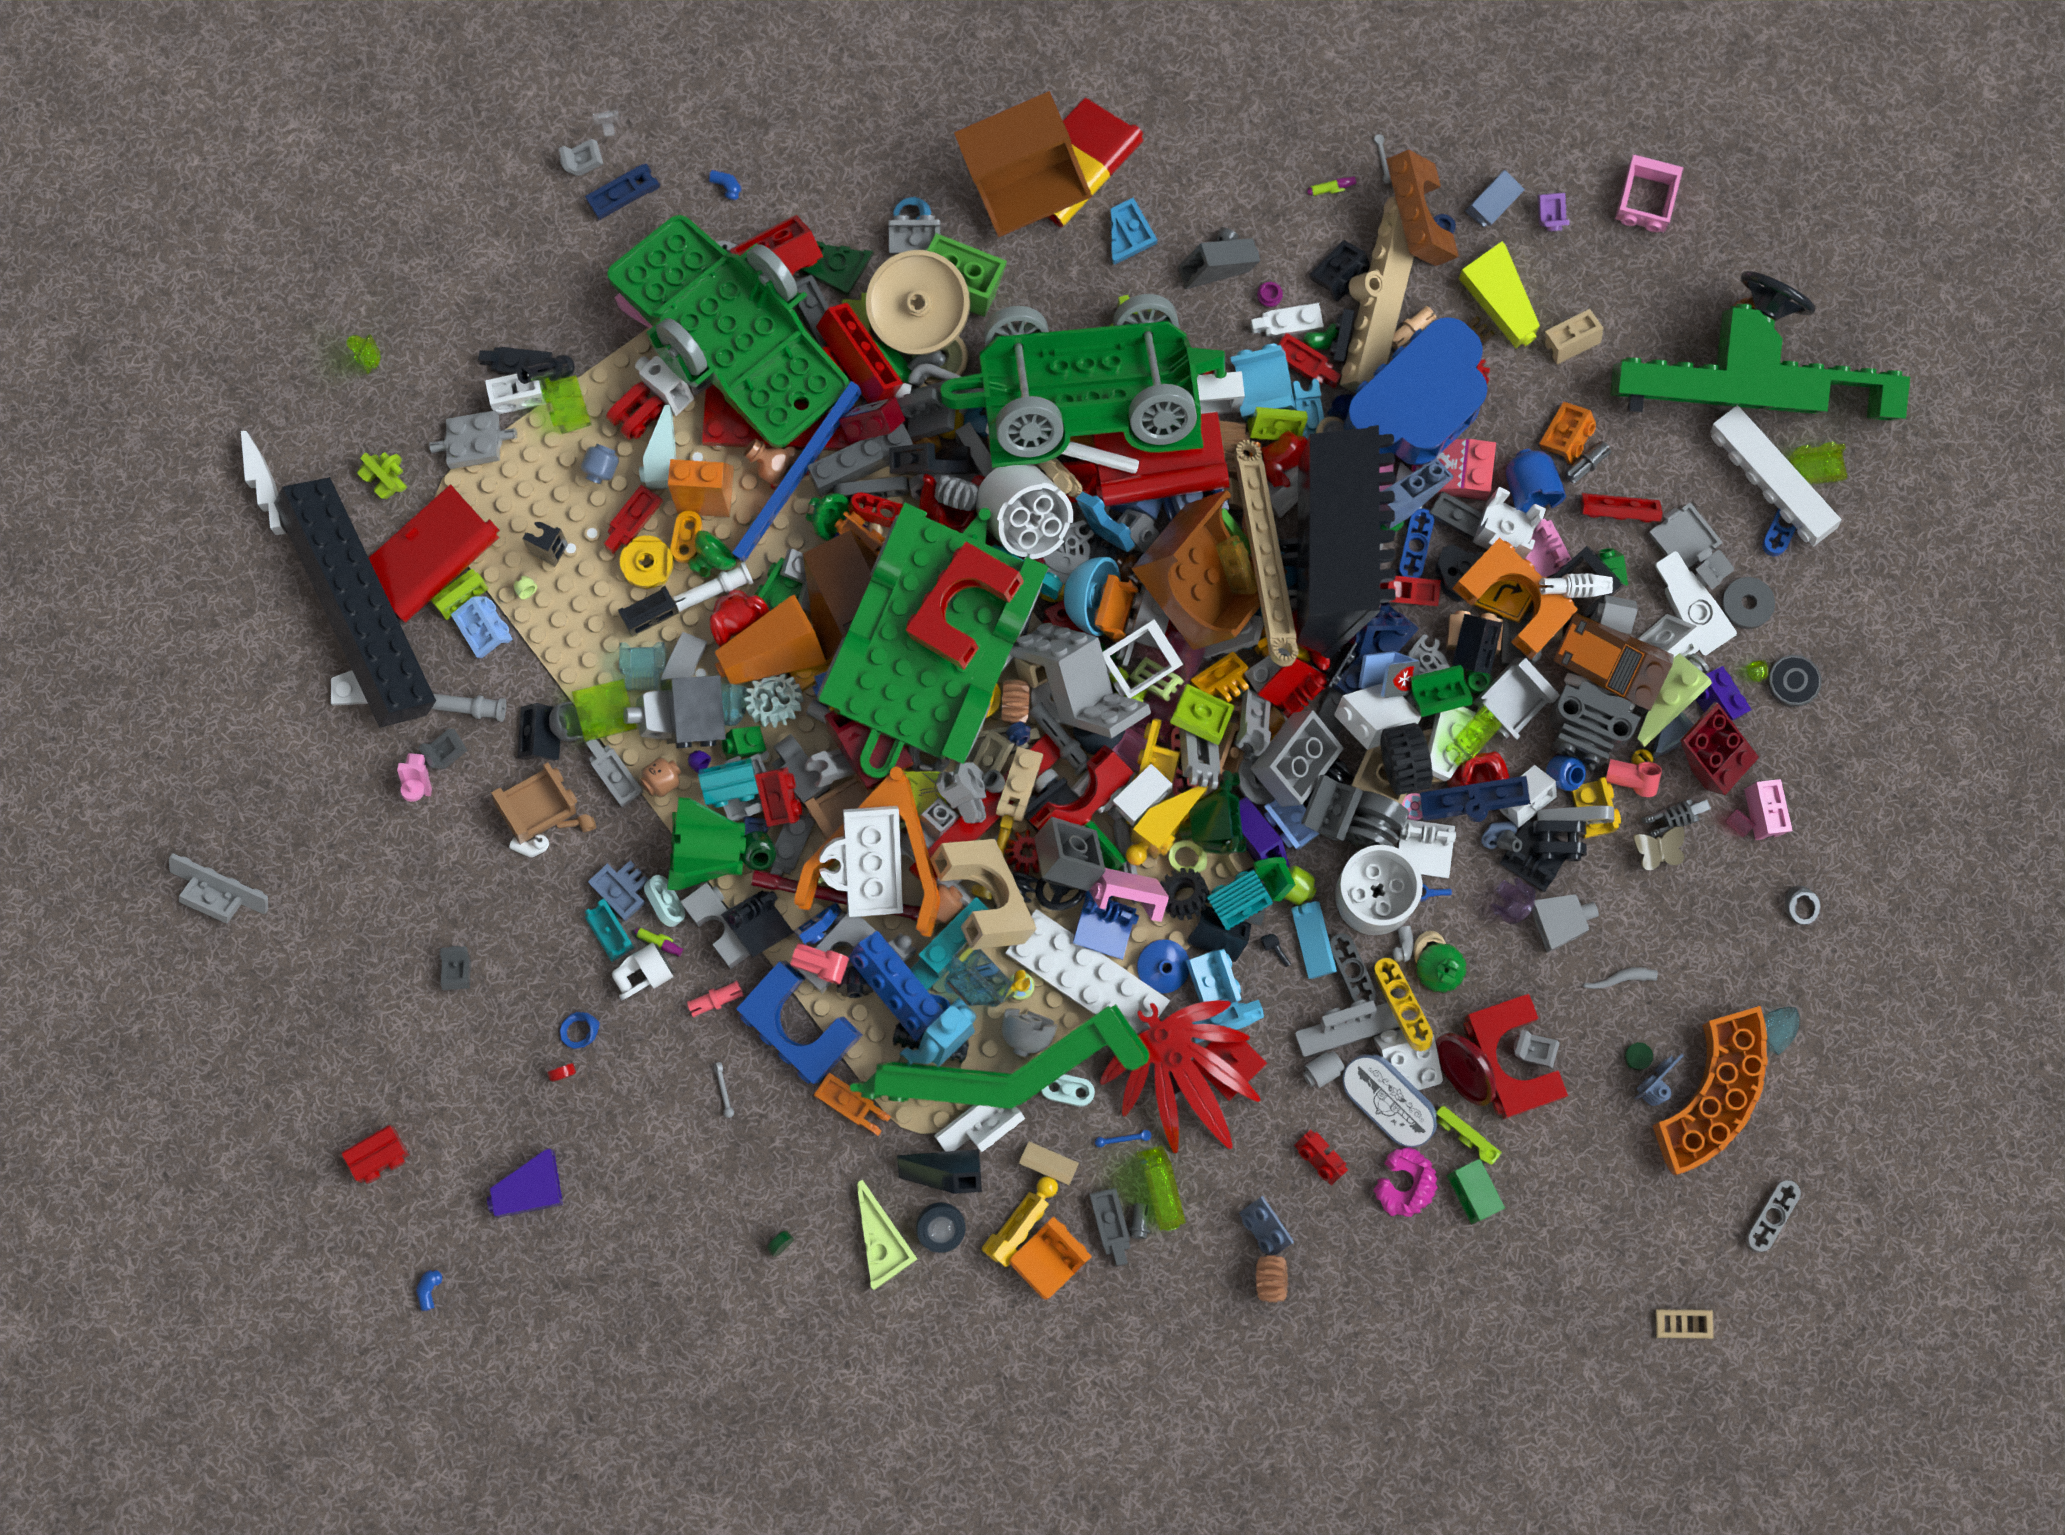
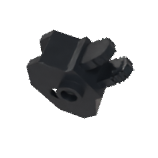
[1435,545,1487,603]

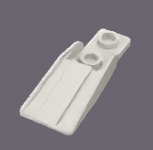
[1655,551,1737,655]

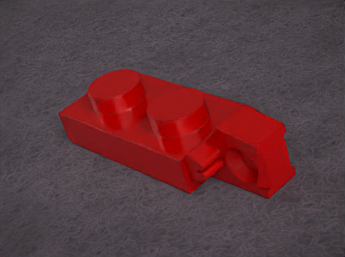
[1277,333,1342,389]
[604,484,663,554]

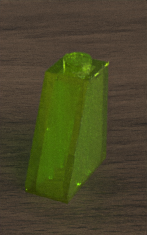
[1136,1145,1186,1231]

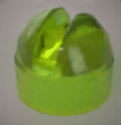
[1746,660,1769,682]

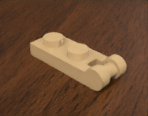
[996,747,1043,822]

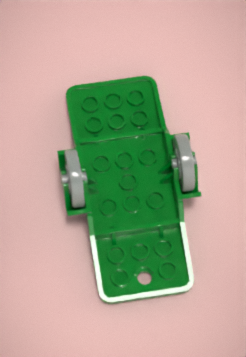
[607,215,849,448]

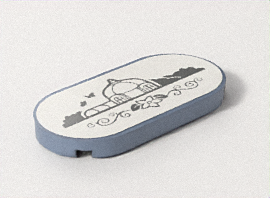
[1343,1054,1437,1147]

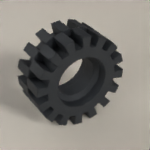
[1160,868,1210,920]

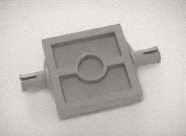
[429,410,518,469]

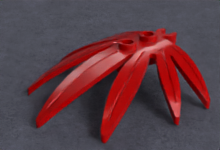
[1100,1001,1260,1153]

